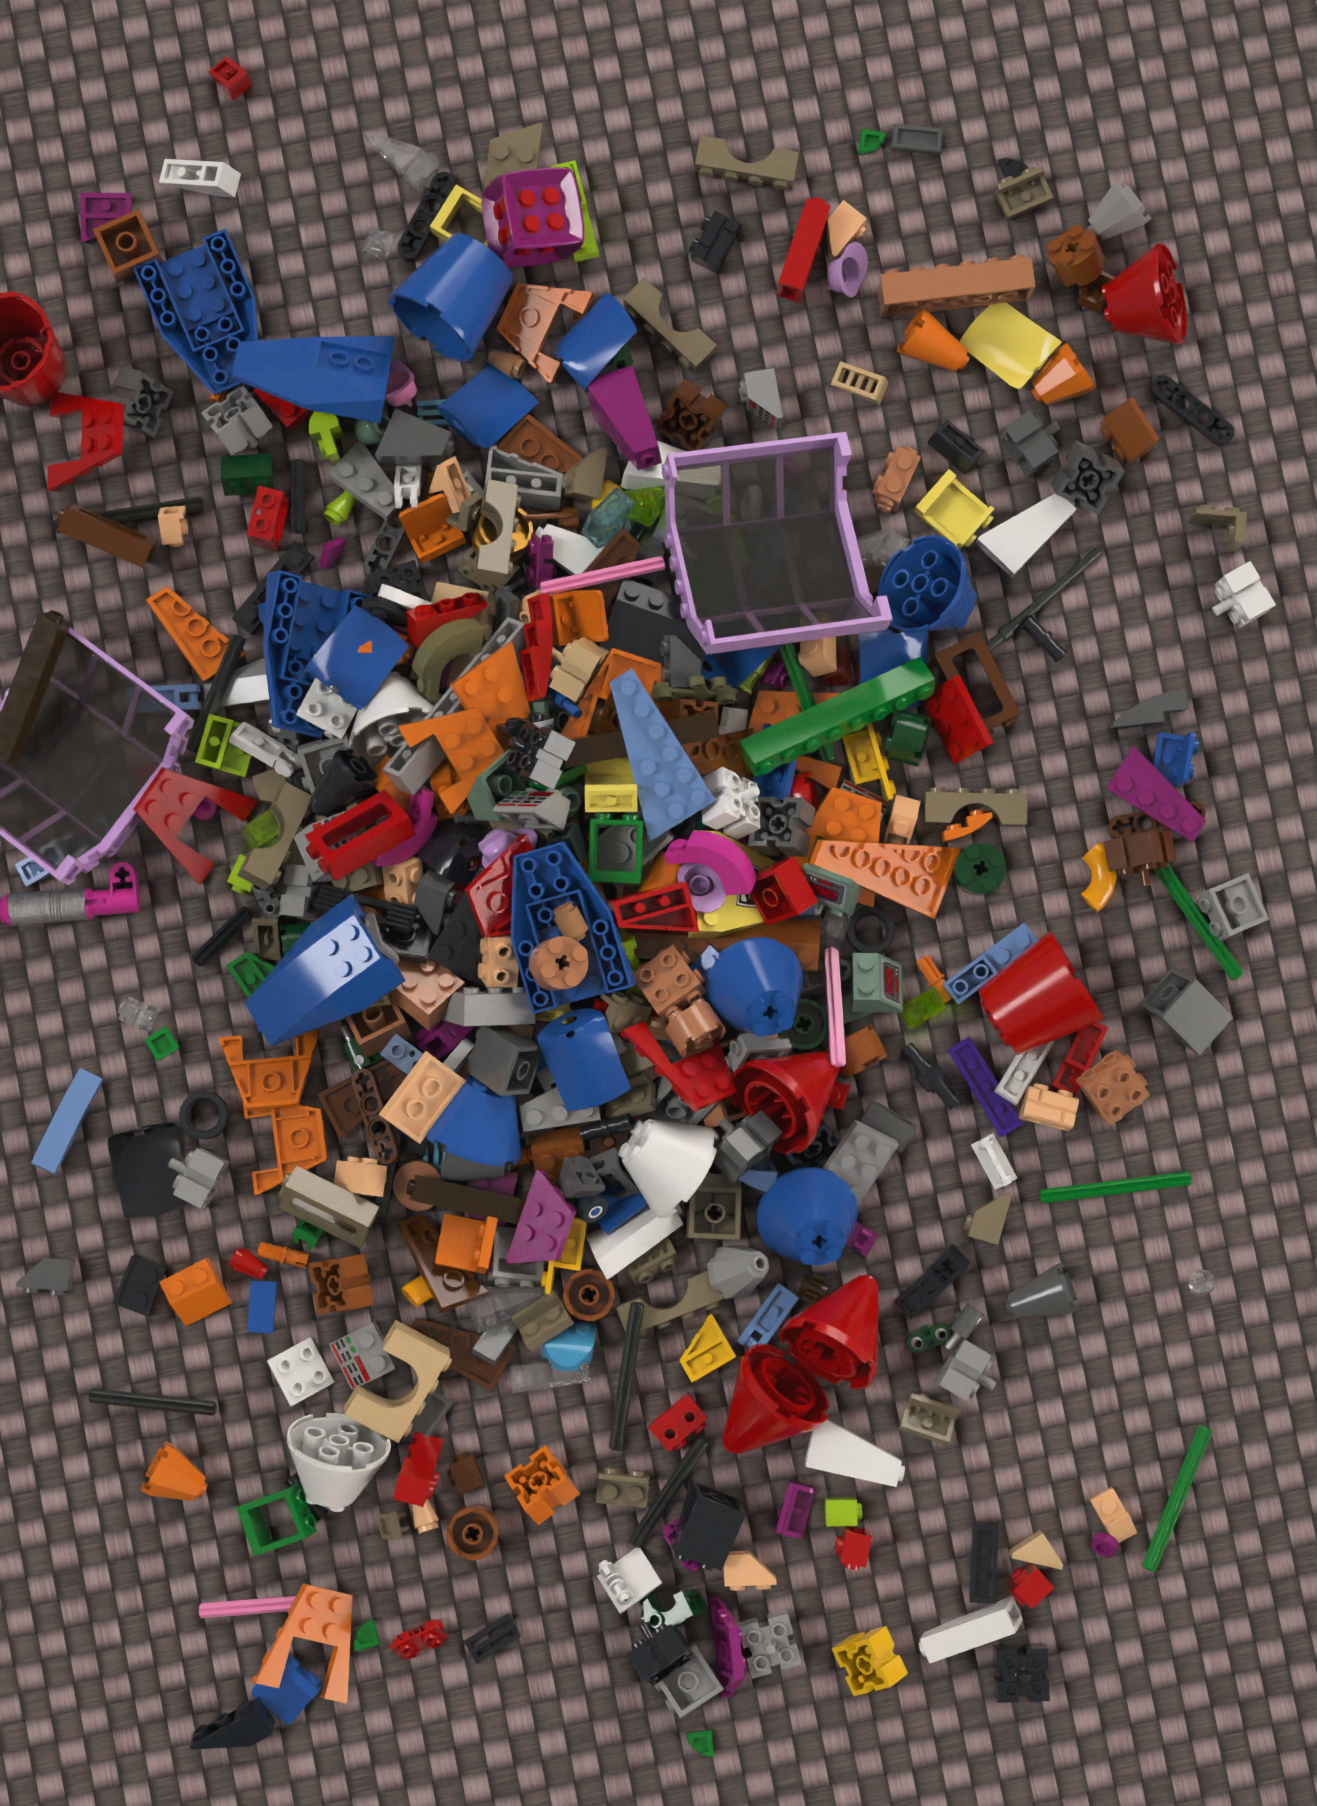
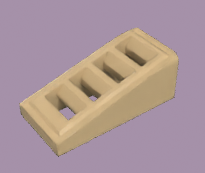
[831,361,889,405]

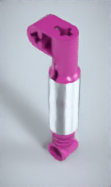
[0,862,140,926]

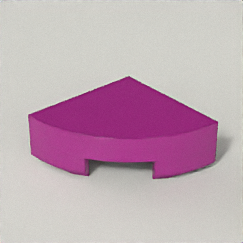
[319,537,346,570]

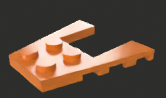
[560,648,662,739]
[748,691,842,790]
[786,786,882,907]
[252,1583,353,1703]

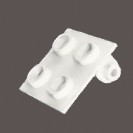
[296,677,357,739]
[267,1337,334,1407]
[597,1548,663,1614]

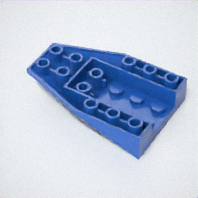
[133,229,258,396]
[231,336,395,423]
[263,570,371,738]
[511,842,637,1014]

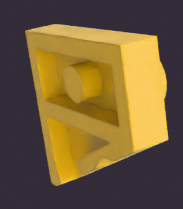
[679,1314,737,1383]

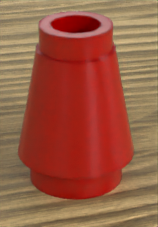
[228,1247,268,1280]

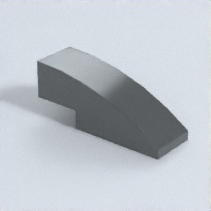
[1110,689,1188,730]

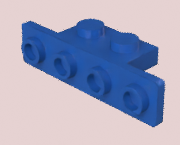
[752,723,798,804]

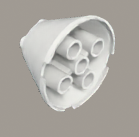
[349,672,434,767]
[618,1119,719,1218]
[287,1413,391,1512]

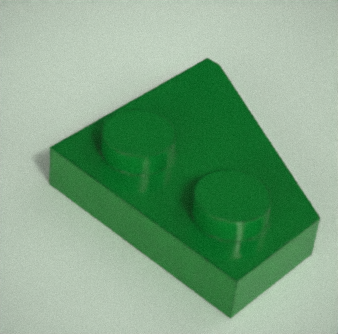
[226,951,275,999]

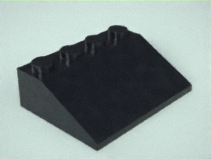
[600,578,720,689]
[427,867,487,989]

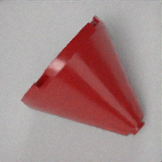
[732,1051,840,1155]
[780,1275,879,1389]
[722,1344,829,1454]

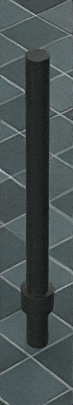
[986,547,1102,653]

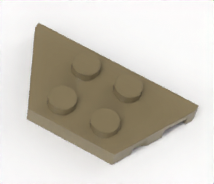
[484,123,543,188]

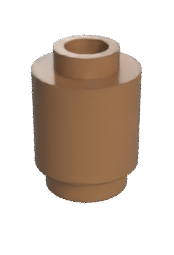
[553,901,589,941]

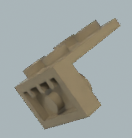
[1188,505,1247,552]

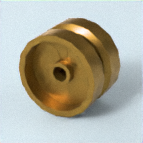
[472,507,533,566]

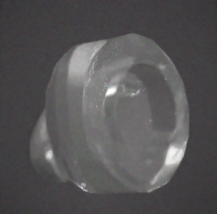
[1189,1270,1215,1296]

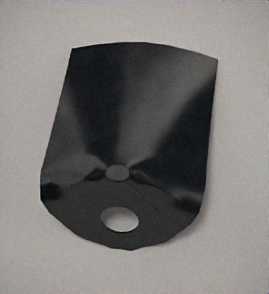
[415,806,491,884]
[108,1122,189,1218]

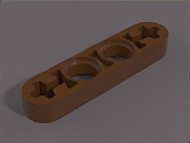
[1107,801,1206,839]
[351,1068,400,1165]

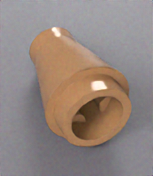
[487,349,527,379]

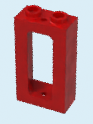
[776,197,831,304]
[305,789,416,881]

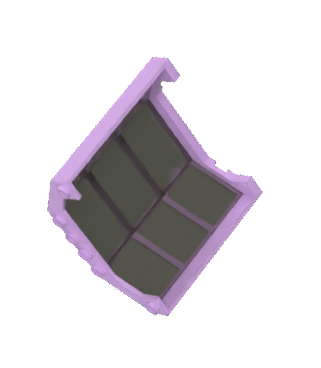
[661,432,892,654]
[0,610,195,885]

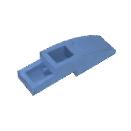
[943,923,1037,1004]

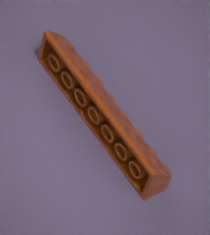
[625,919,821,973]

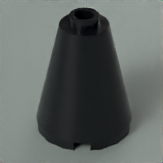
[310,747,378,817]

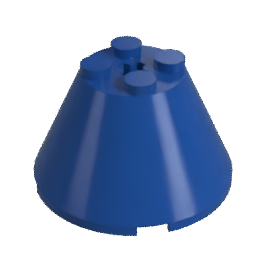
[878,535,977,633]
[703,937,803,1037]
[425,1074,522,1166]
[756,1167,858,1265]

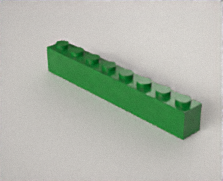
[740,657,935,777]

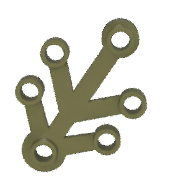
[651,676,738,705]

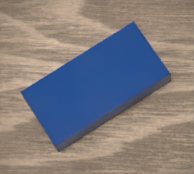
[247,1280,278,1334]

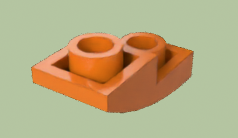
[941,809,993,843]

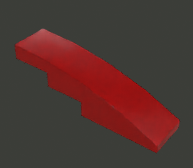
[519,593,553,702]
[1048,1023,1108,1097]

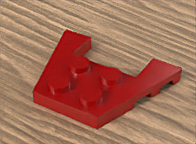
[465,834,533,938]

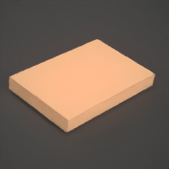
[379,1051,466,1144]

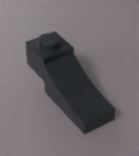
[893,1244,970,1319]

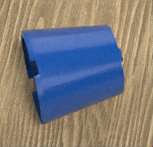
[388,233,513,362]

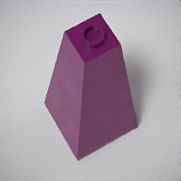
[586,366,662,470]

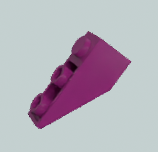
[417,990,480,1060]

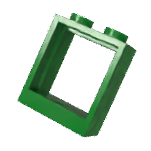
[589,812,644,884]
[236,1483,317,1556]

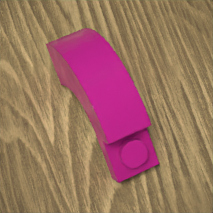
[370,785,438,866]
[664,831,757,895]

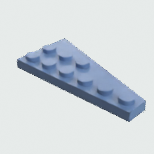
[610,668,716,841]

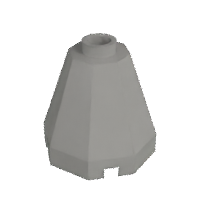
[1087,178,1151,241]
[707,1245,769,1299]

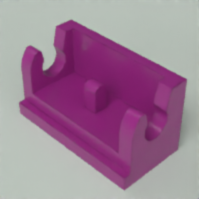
[775,1480,816,1539]

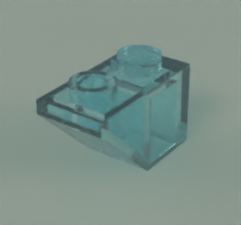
[581,488,634,549]

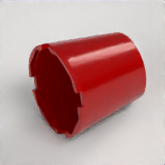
[0,291,67,406]
[978,931,1104,1055]

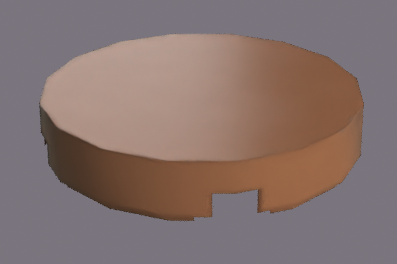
[393,1159,442,1211]

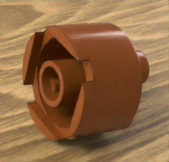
[1047,225,1106,287]
[826,1024,887,1079]
[563,1268,615,1321]
[446,1504,500,1561]

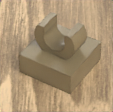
[377,1511,409,1539]

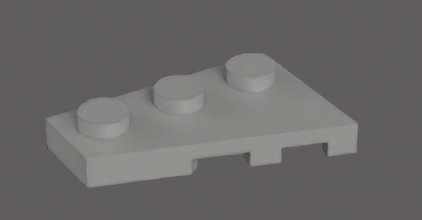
[328,440,398,521]

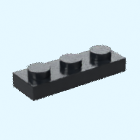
[969,1523,999,1604]

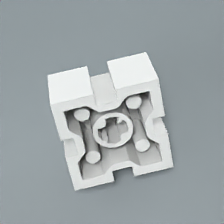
[1212,561,1276,628]
[702,767,760,840]

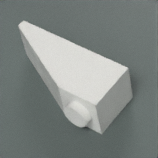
[159,159,241,198]

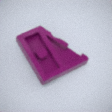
[80,193,132,243]

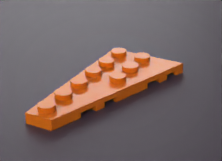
[450,642,531,788]
[809,839,961,919]

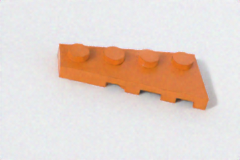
[146,586,246,684]

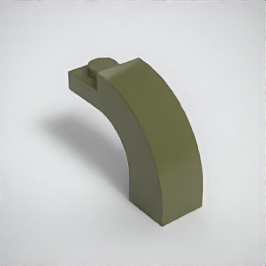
[412,618,484,702]

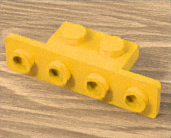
[842,721,896,803]
[541,1189,587,1295]

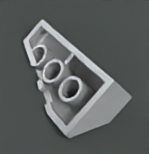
[203,657,270,708]

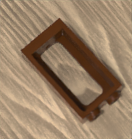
[56,503,158,568]
[932,632,1021,735]

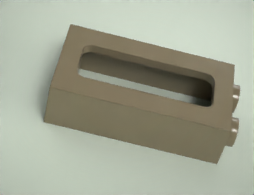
[278,1165,379,1249]

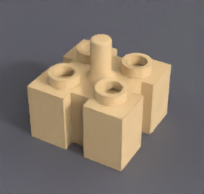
[549,637,610,702]

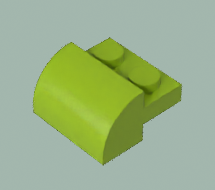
[309,411,344,466]
[195,714,260,778]

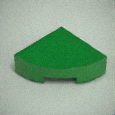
[857,128,887,155]
[354,1618,381,1652]
[686,1729,714,1757]

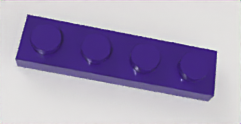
[947,1037,1022,1137]

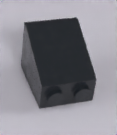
[671,1481,746,1571]

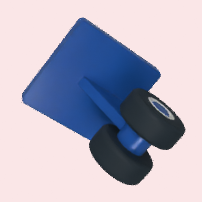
[567,1180,648,1235]

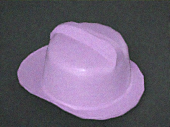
[825,242,868,298]
[478,828,538,869]
[677,863,726,913]

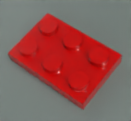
[922,675,994,765]

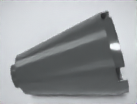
[441,1145,513,1182]
[1005,1262,1079,1318]

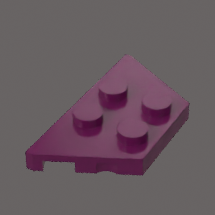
[505,1169,576,1263]
[709,1596,746,1698]

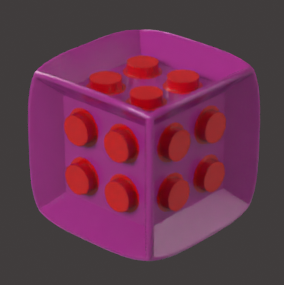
[482,167,584,267]

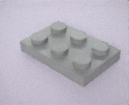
[586,800,675,889]
[823,1120,899,1205]

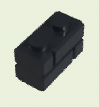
[689,211,741,274]

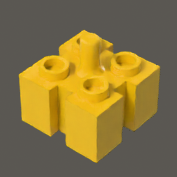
[832,1626,908,1696]

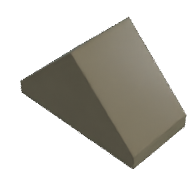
[252,918,282,960]

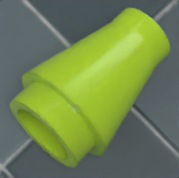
[323,491,357,527]

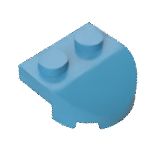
[542,1321,597,1372]

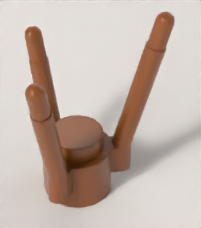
[522,506,579,532]

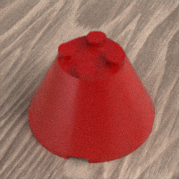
[1102,243,1187,345]

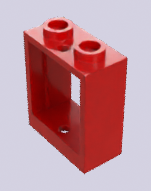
[246,486,290,552]

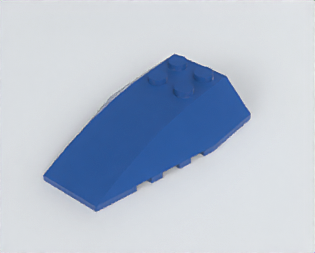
[245,895,406,1046]

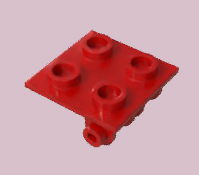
[389,1619,449,1660]

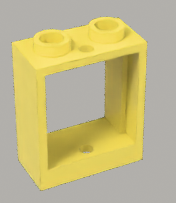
[430,185,488,246]

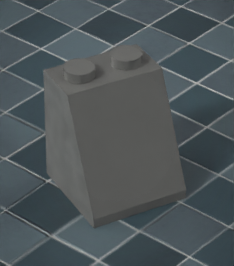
[375,408,457,467]
[1139,967,1233,1055]
[466,1025,542,1096]

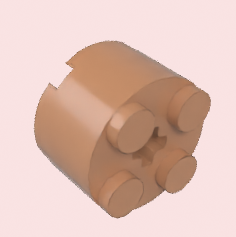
[529,936,588,991]
[665,998,726,1058]

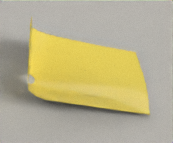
[959,303,1062,389]

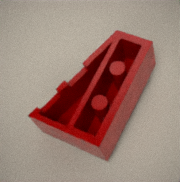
[606,881,699,932]
[393,1431,444,1507]

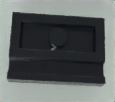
[113,1255,168,1317]

